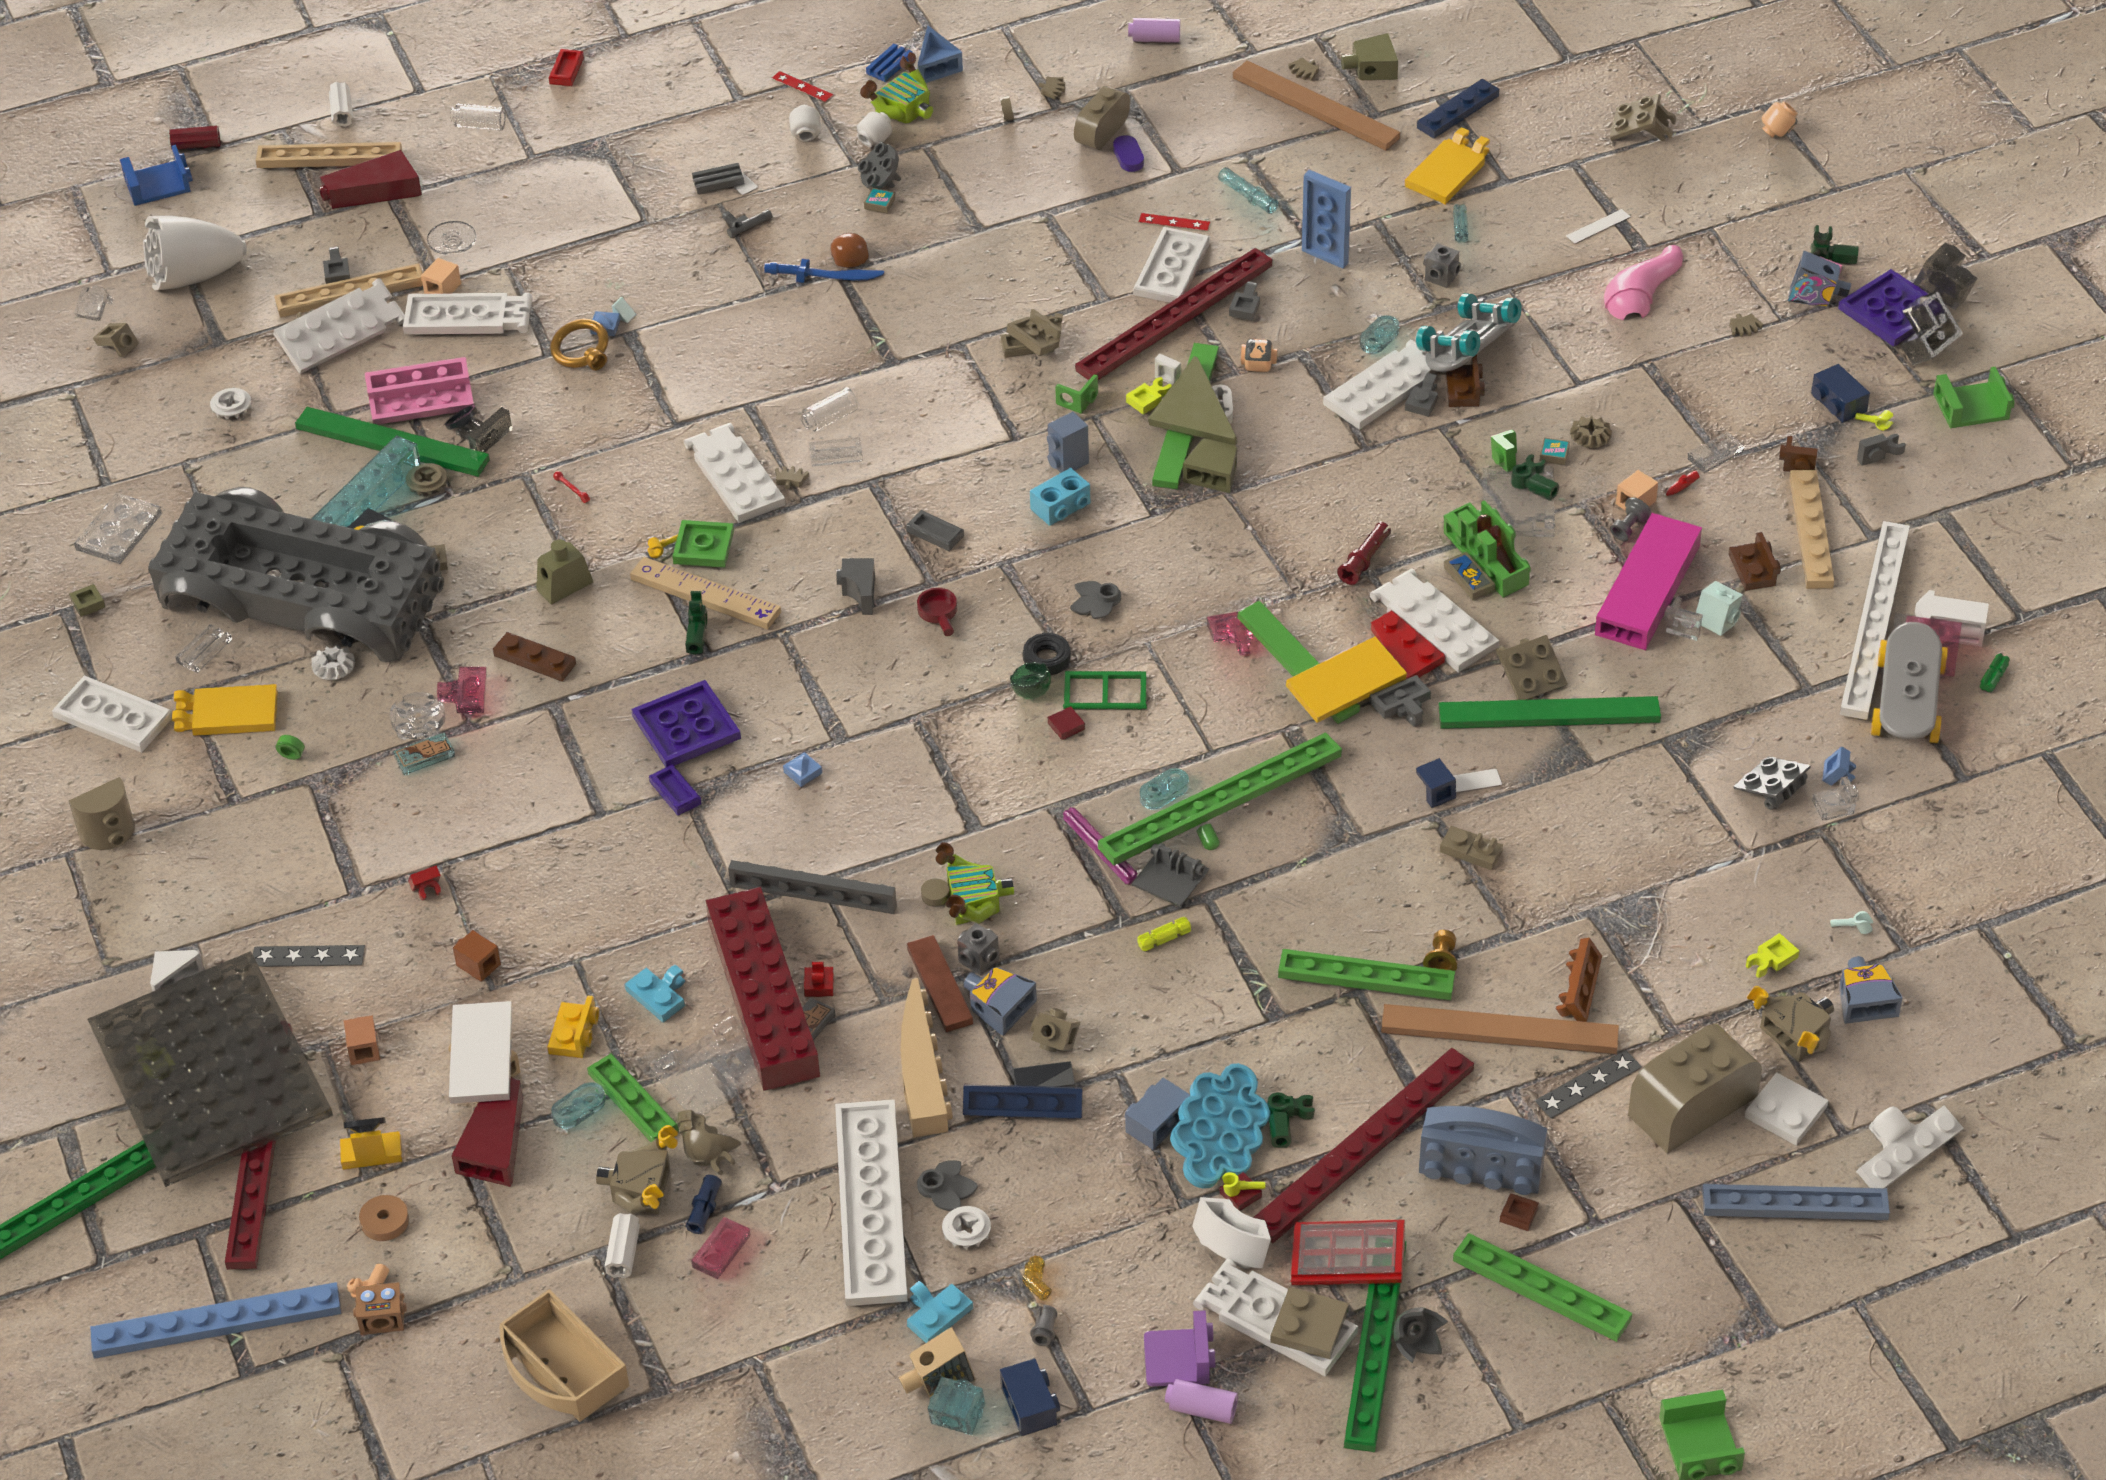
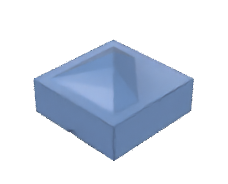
[590,311,620,336]
[783,752,822,787]

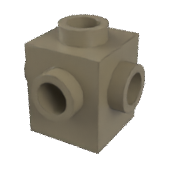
[1031,1007,1081,1052]

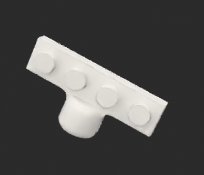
[1856,1105,1964,1188]

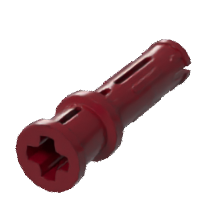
[1337,522,1391,585]

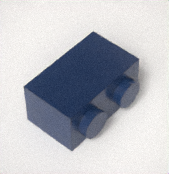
[1811,364,1870,423]
[1000,1358,1060,1436]

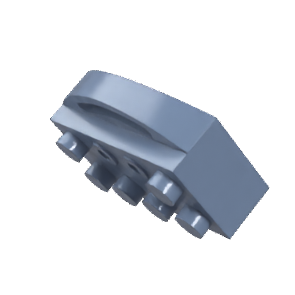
[1419,1106,1547,1195]

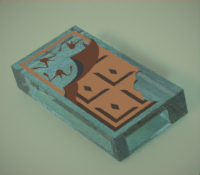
[393,732,455,775]

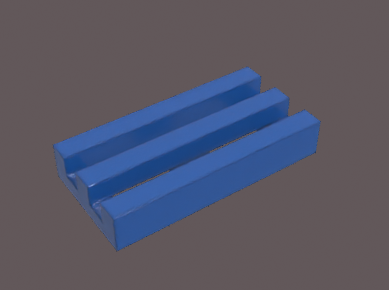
[866,43,913,82]

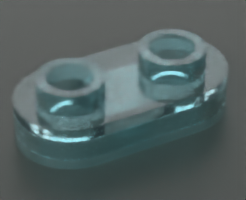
[1360,315,1399,354]
[1139,768,1189,810]
[551,1082,606,1129]

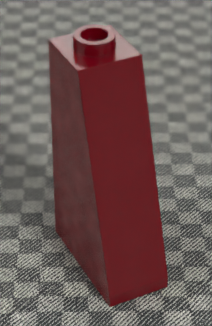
[319,150,422,209]
[451,1076,524,1187]

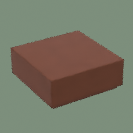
[1499,1193,1539,1231]

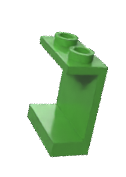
[1933,366,2015,428]
[1659,1389,1745,1480]

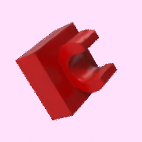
[408,865,441,900]
[804,962,834,997]

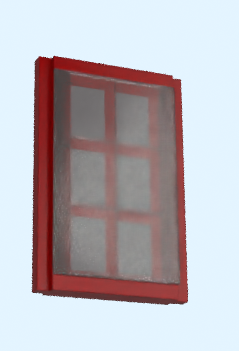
[1291,1219,1405,1285]

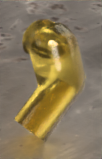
[1022,1256,1052,1301]

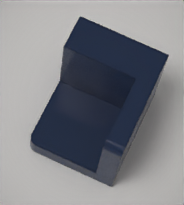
[1416,758,1456,808]

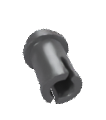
[1030,1305,1057,1346]

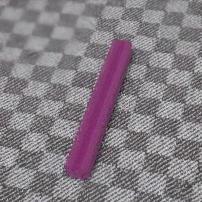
[1063,807,1138,885]

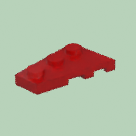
[1371,610,1445,682]

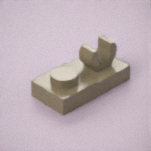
[1440,826,1503,870]

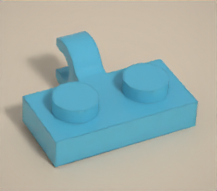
[624,965,685,1023]
[907,1281,973,1343]

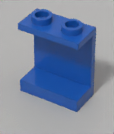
[120,145,193,206]

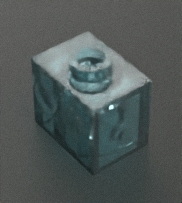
[928,1376,985,1435]

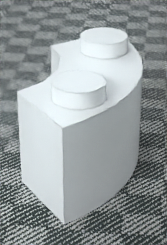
[1192,1197,1271,1268]

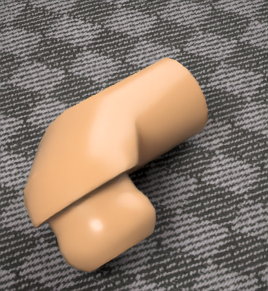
[347,1264,389,1299]

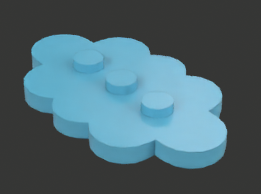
[1170,1063,1271,1189]

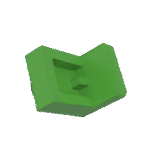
[1491,430,1517,472]

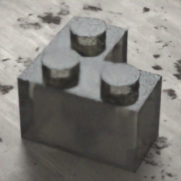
[1913,242,1978,310]
[1900,291,1963,366]

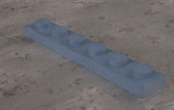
[1702,1184,1890,1220]

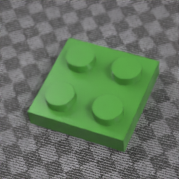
[673,520,734,568]

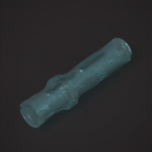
[1218,167,1278,214]

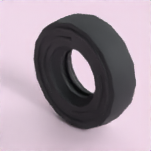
[1023,633,1071,676]

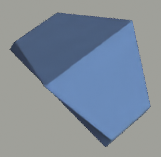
[918,25,963,83]

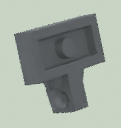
[1370,675,1431,727]

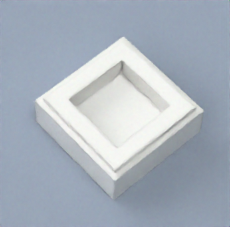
[1155,354,1181,385]

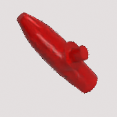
[1666,470,1700,496]

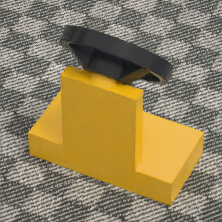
[340,1117,402,1170]

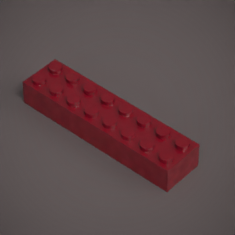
[705,887,820,1091]

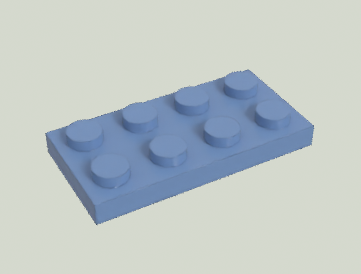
[1302,170,1351,269]

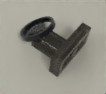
[445,405,512,453]

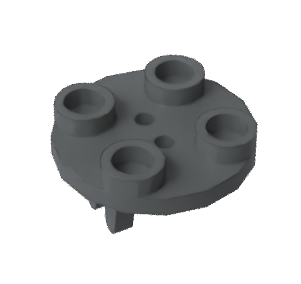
[858,142,901,189]

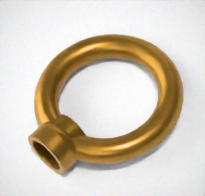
[550,319,609,371]

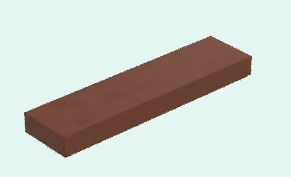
[907,935,973,1032]

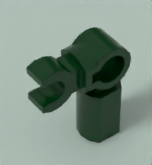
[1811,225,1859,264]
[1511,454,1559,501]
[685,591,708,655]
[1267,1092,1315,1148]

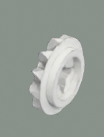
[210,388,251,420]
[312,644,355,680]
[942,1206,991,1250]

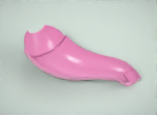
[1604,245,1683,320]

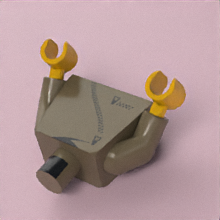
[1746,986,1834,1062]
[596,1125,678,1215]

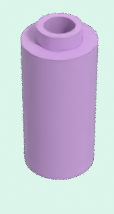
[1128,18,1180,43]
[1165,1379,1238,1424]

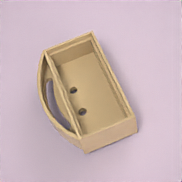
[500,1289,629,1422]

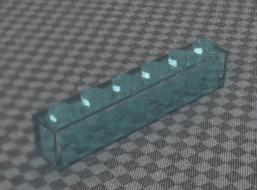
[311,435,421,527]

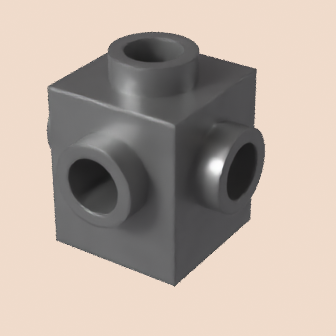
[1423,243,1461,288]
[957,923,999,976]

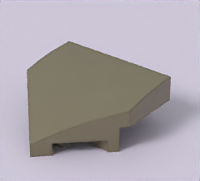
[1006,309,1063,356]

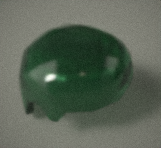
[1010,662,1051,699]

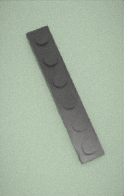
[728,860,897,914]

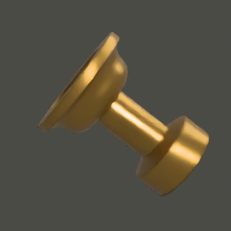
[1423,930,1457,971]

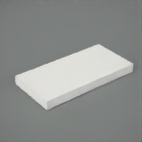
[1133,227,1210,303]
[52,676,172,753]
[449,1001,513,1104]

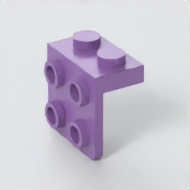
[1144,1310,1215,1386]

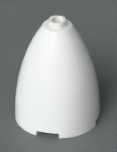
[143,216,247,290]

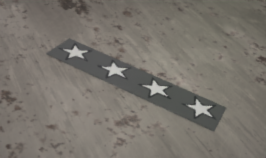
[251,945,365,967]
[1534,1050,1642,1118]

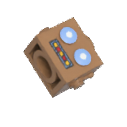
[353,1282,407,1335]

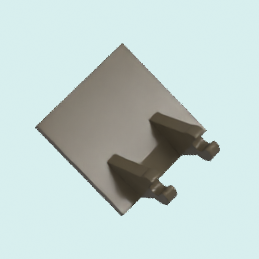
[1610,94,1676,141]
[1496,635,1568,700]

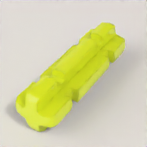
[1137,917,1191,951]

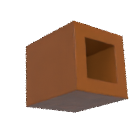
[453,930,501,982]

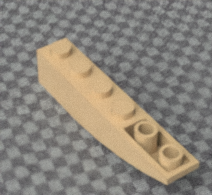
[900,978,953,1138]

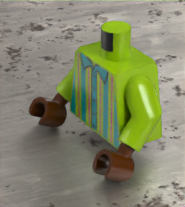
[860,52,933,124]
[935,842,1014,925]

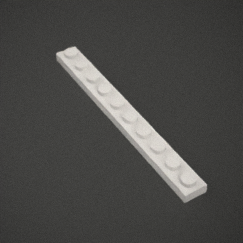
[1840,521,1910,720]

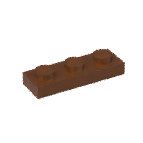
[493,632,576,682]

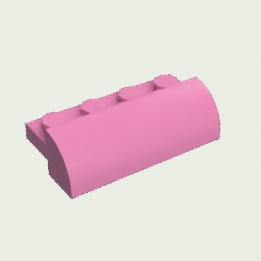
[365,357,474,425]

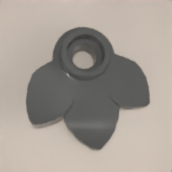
[1070,581,1121,619]
[917,1160,978,1211]

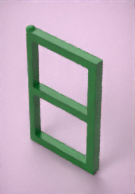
[1063,671,1147,709]

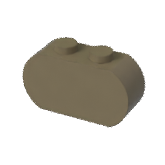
[1074,86,1130,150]

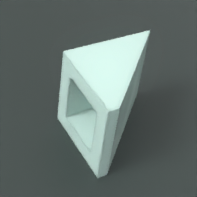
[612,297,637,323]

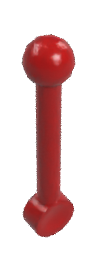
[553,471,590,503]

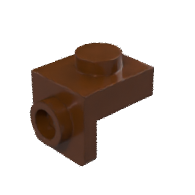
[1779,436,1818,472]

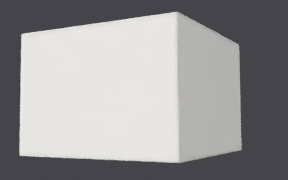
[150,950,204,1004]

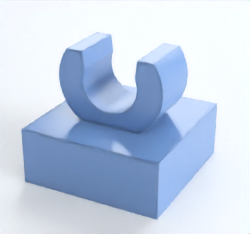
[1822,746,1856,786]

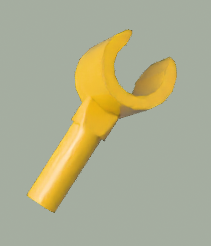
[647,534,678,558]

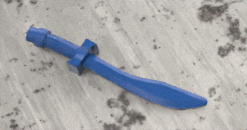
[764,259,884,283]

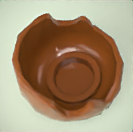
[830,233,869,268]

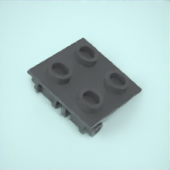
[1733,757,1811,810]
[1132,843,1209,907]

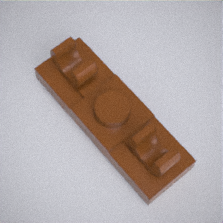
[1556,937,1602,1022]

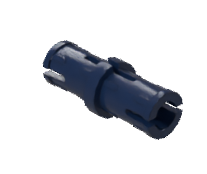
[685,1174,722,1234]

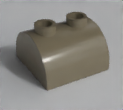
[69,777,135,850]

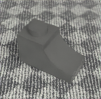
[836,558,875,615]

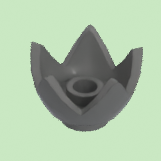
[1394,1307,1448,1363]

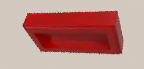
[549,49,584,86]

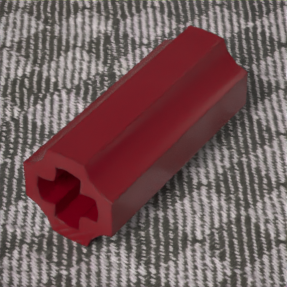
[169,125,221,150]

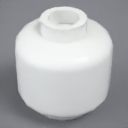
[789,105,821,142]
[857,112,892,147]

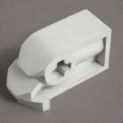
[1915,590,1989,647]

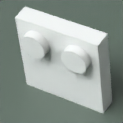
[1745,1072,1828,1146]

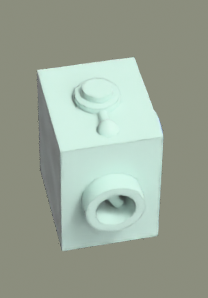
[1693,581,1743,636]

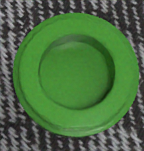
[275,735,305,760]

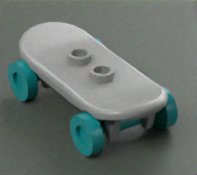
[1416,293,1522,372]

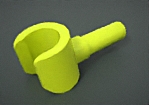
[1855,410,1894,431]
[1222,1172,1265,1197]

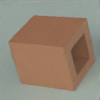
[344,1015,380,1065]

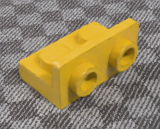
[547,996,599,1058]

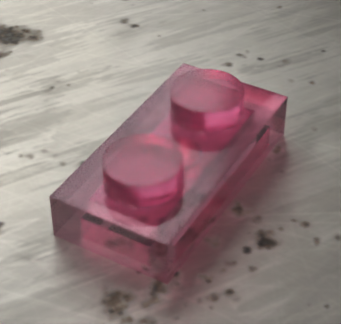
[691,1217,751,1279]

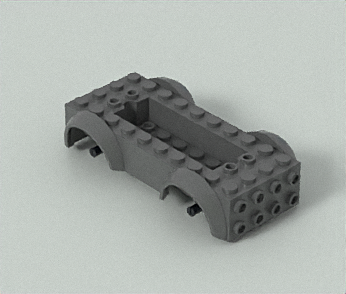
[148,486,444,662]

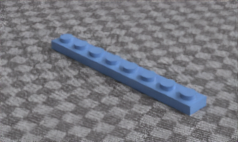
[90,1282,341,1359]

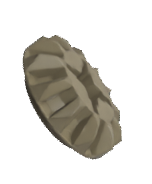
[1570,415,1612,448]
[406,463,447,496]

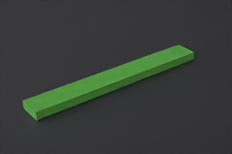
[1152,343,1219,489]

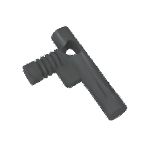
[722,209,773,238]

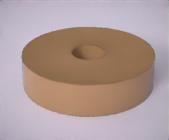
[359,1195,409,1241]

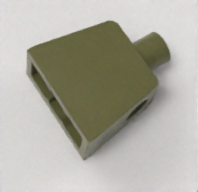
[1341,33,1398,80]
[1183,438,1237,493]
[536,539,593,605]

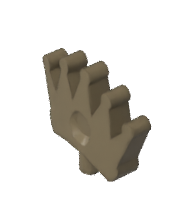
[1288,58,1319,81]
[1038,76,1065,100]
[1729,313,1763,337]
[775,466,809,489]

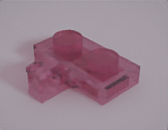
[1207,611,1253,656]
[437,667,487,713]

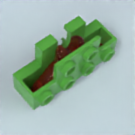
[1443,500,1531,598]

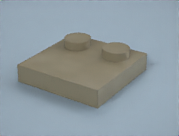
[1270,1287,1349,1359]

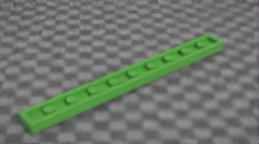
[1098,732,1342,866]

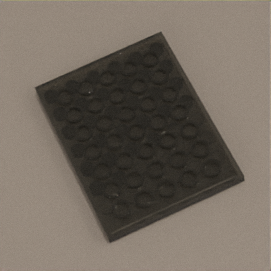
[87,951,333,1187]

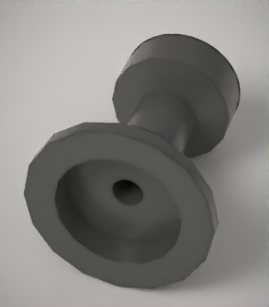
[1610,497,1652,541]

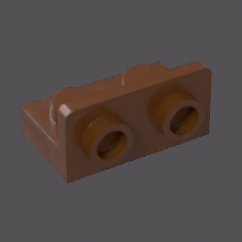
[1445,354,1485,407]
[1728,532,1781,591]

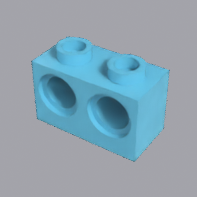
[1030,468,1091,526]

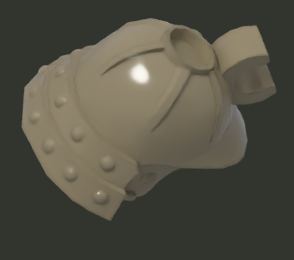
[676,1110,741,1175]

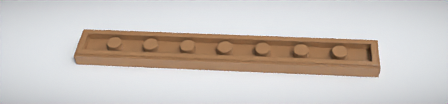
[1233,60,1400,151]
[1381,1004,1619,1054]

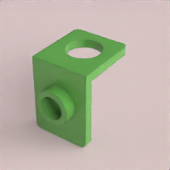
[1055,374,1098,414]

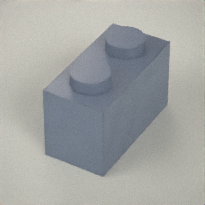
[1047,412,1089,473]
[1125,1077,1190,1150]

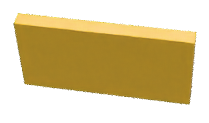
[1286,636,1407,723]

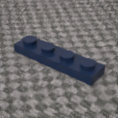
[1417,79,1500,139]
[963,1084,1083,1118]

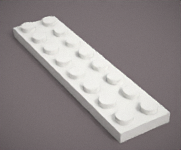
[835,1099,908,1306]

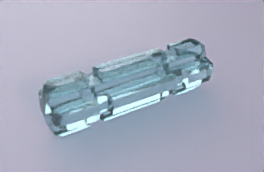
[1453,204,1469,243]

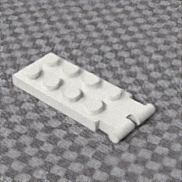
[273,278,405,374]
[403,293,532,335]
[1323,340,1445,430]
[684,423,786,523]
[1370,568,1499,673]
[1193,1259,1358,1376]

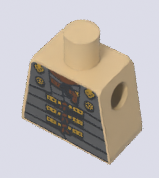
[898,1327,976,1398]

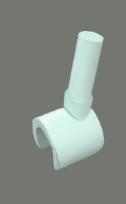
[1830,911,1873,934]

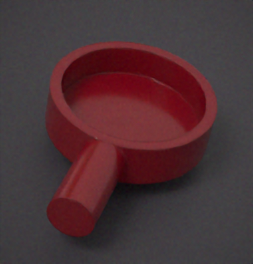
[917,587,957,636]

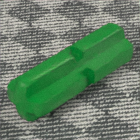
[1980,653,2010,693]

